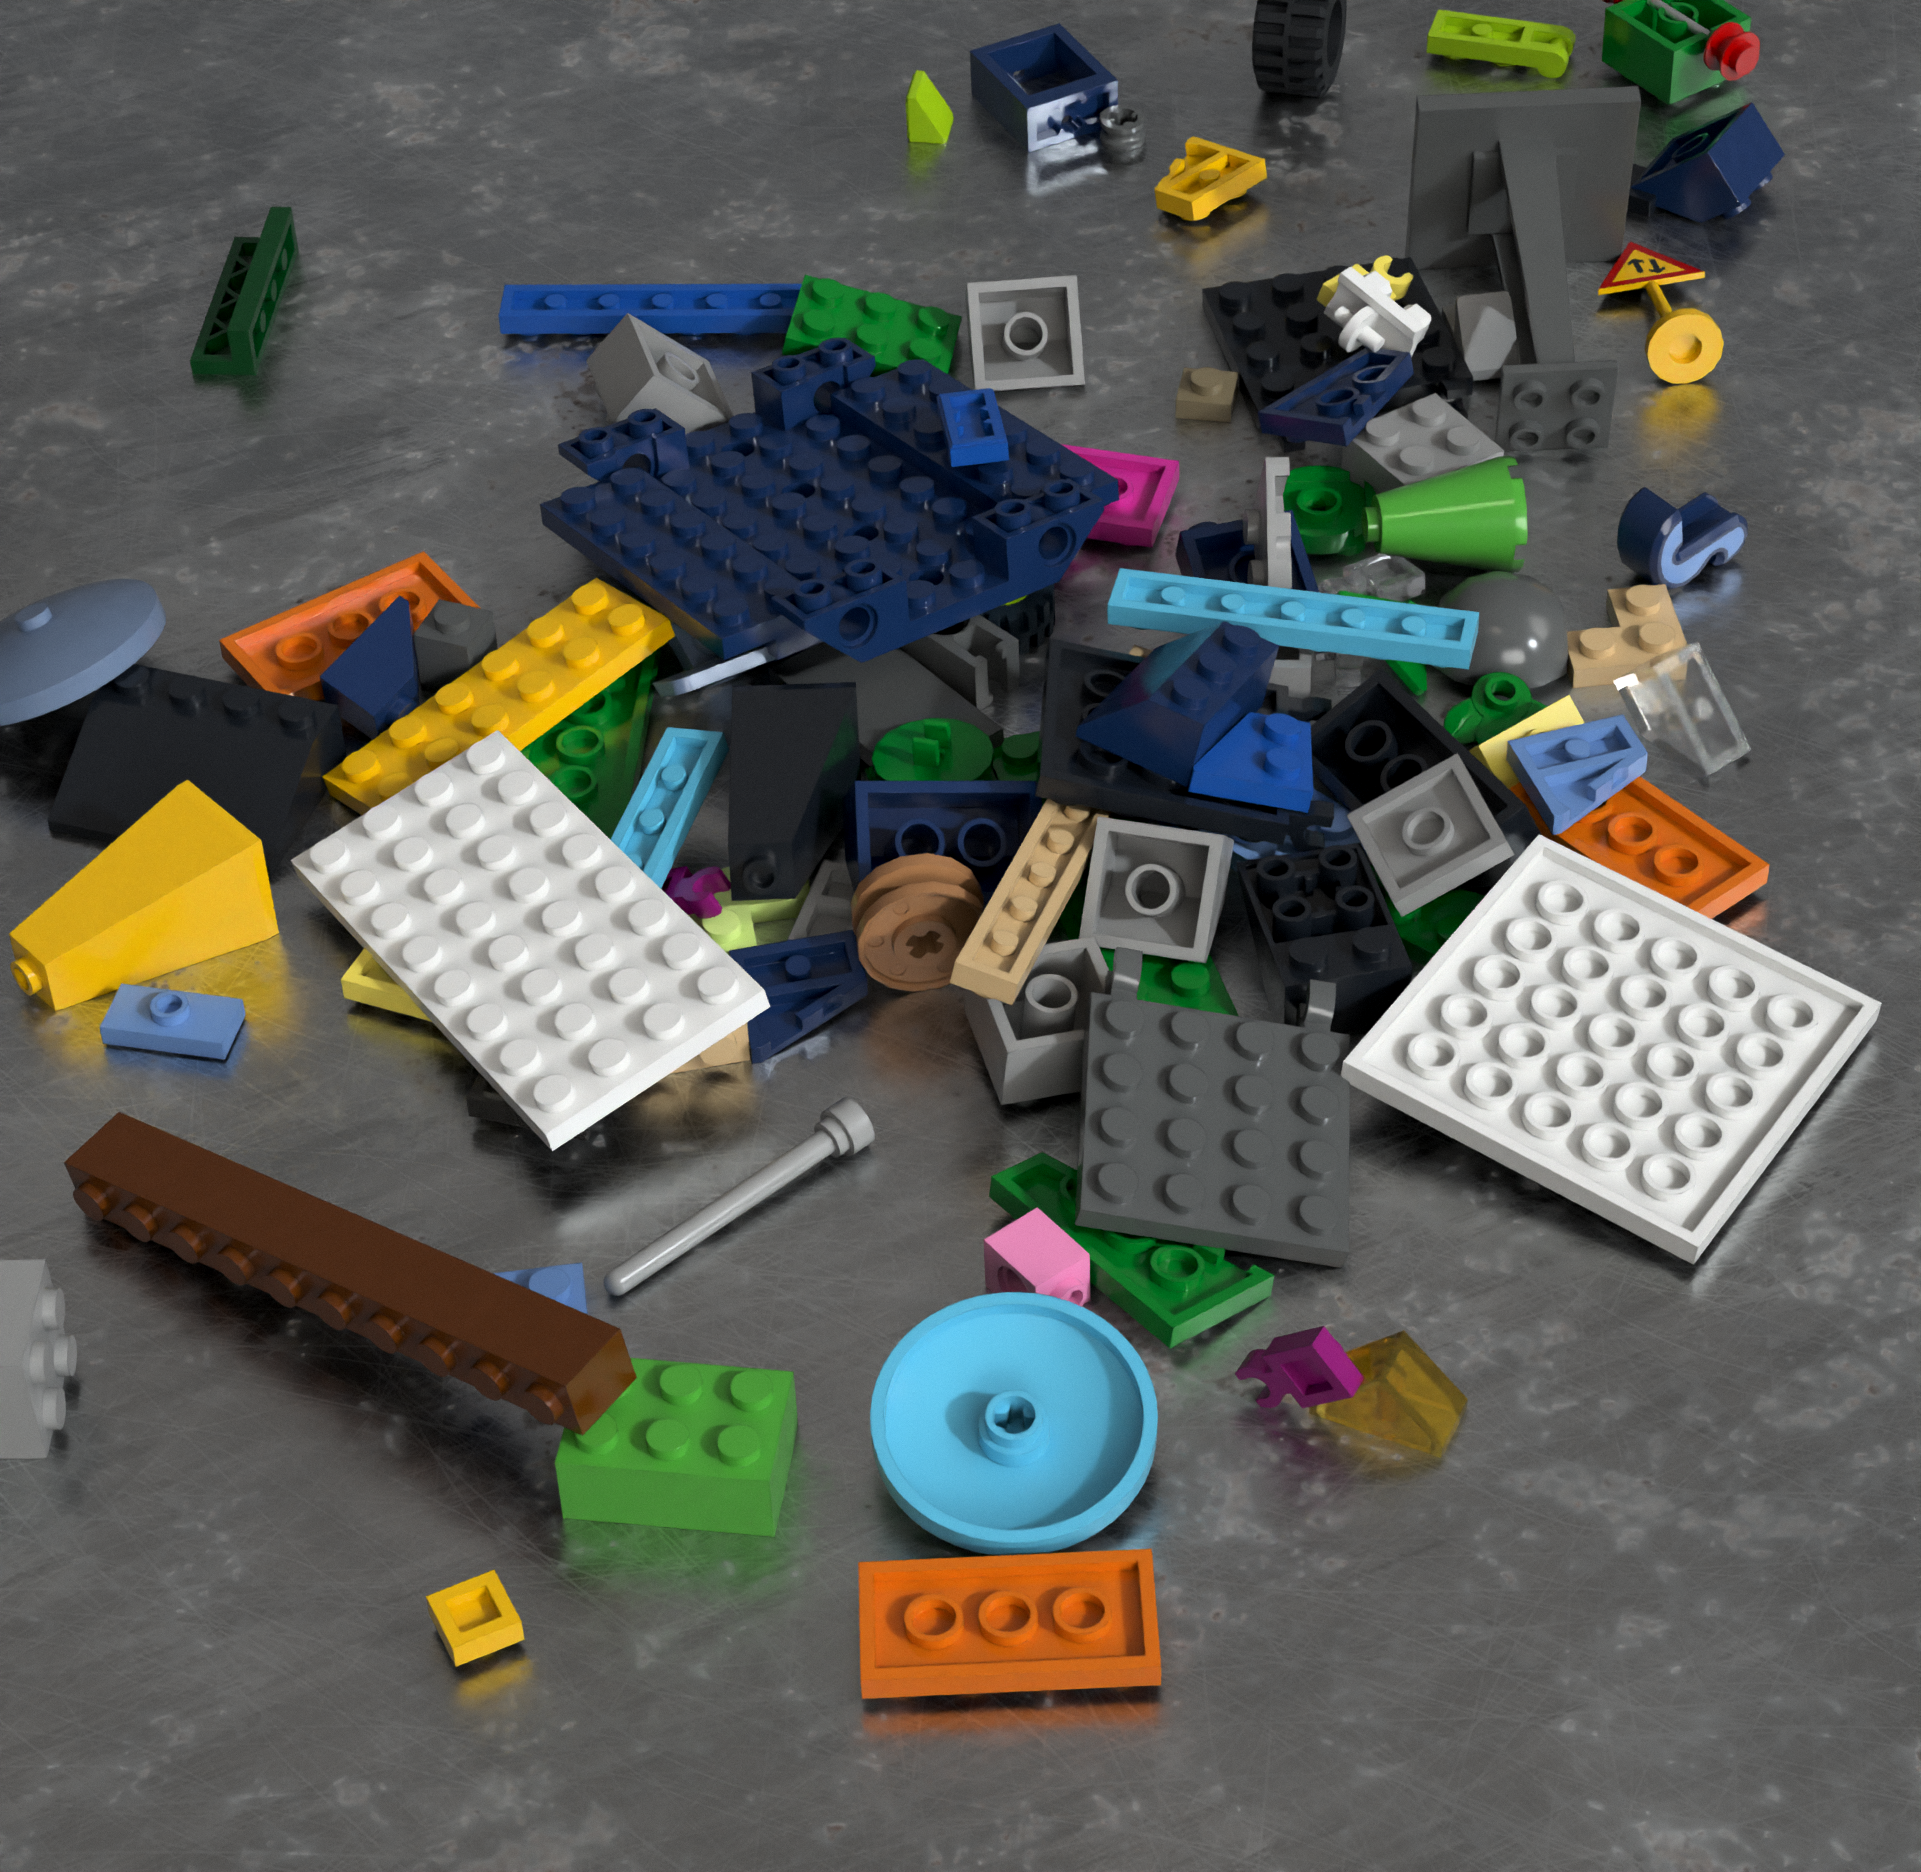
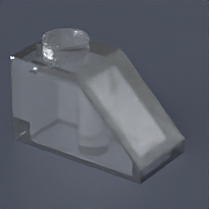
[1614,641,1752,778]

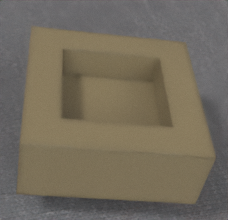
[1175,367,1239,423]

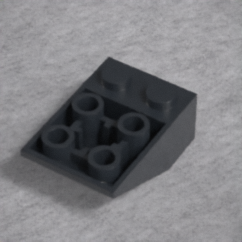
[1237,843,1412,1034]

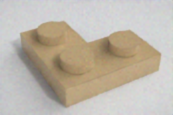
[1567,584,1692,688]

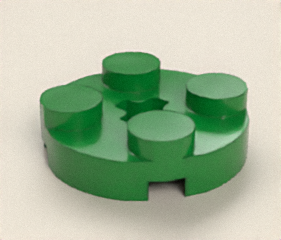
[1283,465,1376,556]

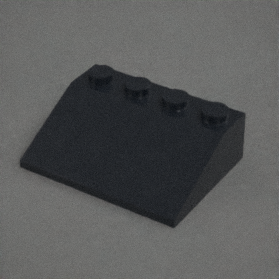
[47,664,347,877]

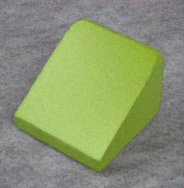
[905,70,954,144]

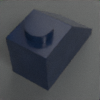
[320,595,420,740]

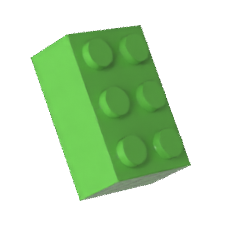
[555,1358,798,1537]

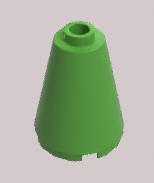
[1361,456,1528,573]

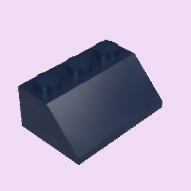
[1075,621,1279,787]
[842,781,1042,907]

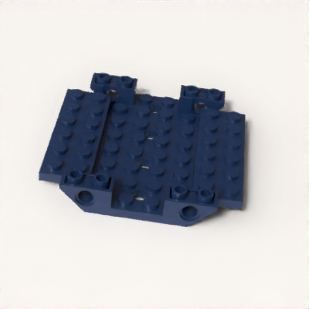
[540,337,1119,663]

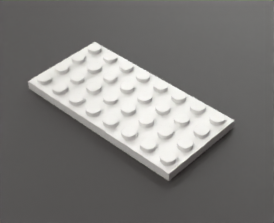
[291,730,770,1151]

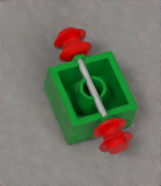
[1601,0,1760,105]

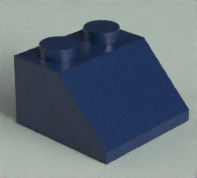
[1630,102,1785,223]

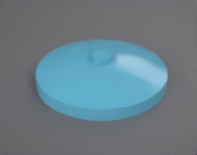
[870,1292,1158,1556]

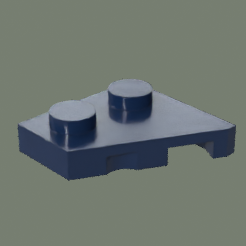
[729,930,868,1064]

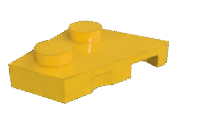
[1154,136,1267,221]

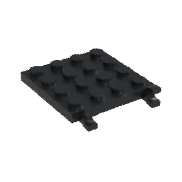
[1202,257,1473,453]
[1035,639,1334,852]

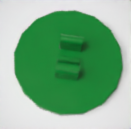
[872,718,995,781]

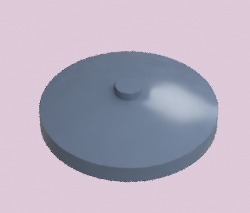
[0,578,166,726]

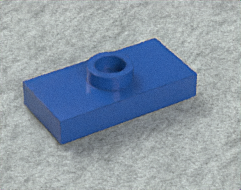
[936,388,1009,467]

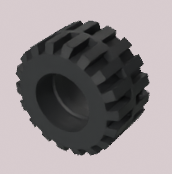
[1252,0,1347,97]

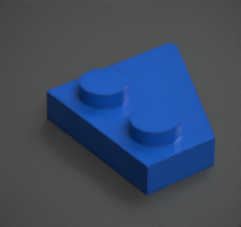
[1188,712,1313,813]

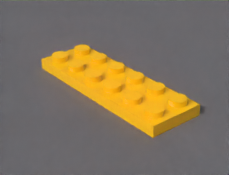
[322,578,675,815]

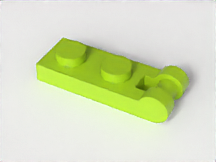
[1426,9,1576,79]

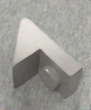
[1442,291,1519,381]

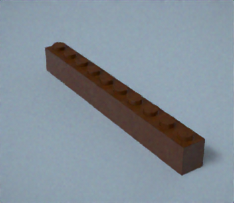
[64,1112,637,1436]

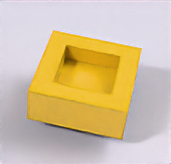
[426,1570,525,1667]

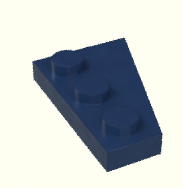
[1258,347,1414,447]

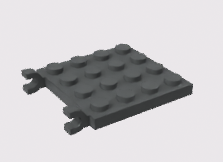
[1075,947,1350,1268]

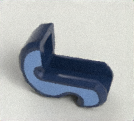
[1617,487,1748,590]

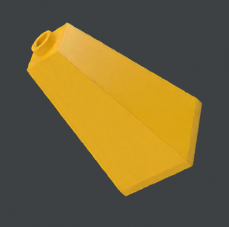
[9,780,279,1011]

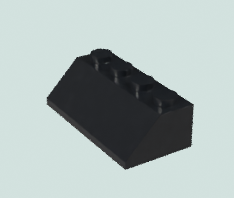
[1311,668,1542,890]

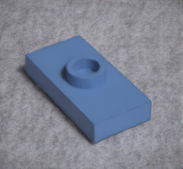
[99,983,246,1059]

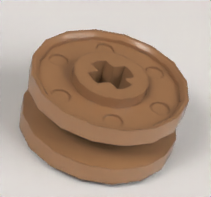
[850,853,985,992]

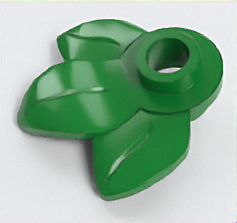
[1443,672,1547,746]

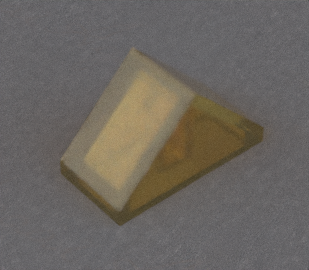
[1309,1330,1468,1458]

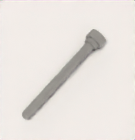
[604,1097,875,1296]

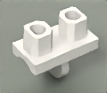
[1324,266,1432,358]

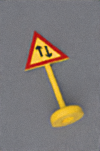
[1598,241,1724,384]

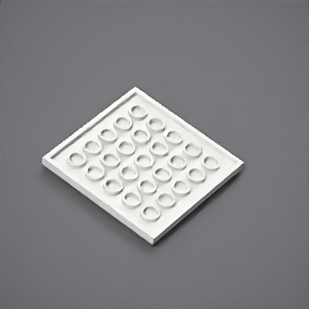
[1341,834,1882,1265]

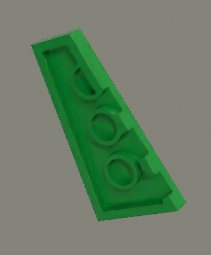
[989,1152,1275,1349]

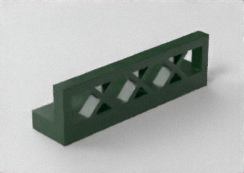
[190,207,299,376]

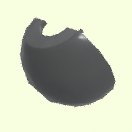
[1434,571,1568,689]

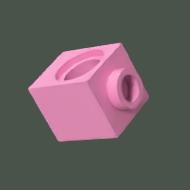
[983,1207,1091,1307]

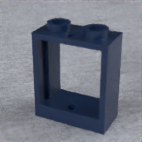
[970,23,1118,153]

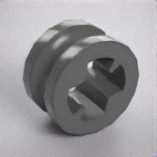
[1099,104,1146,152]

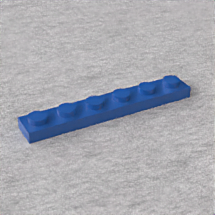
[499,284,802,336]

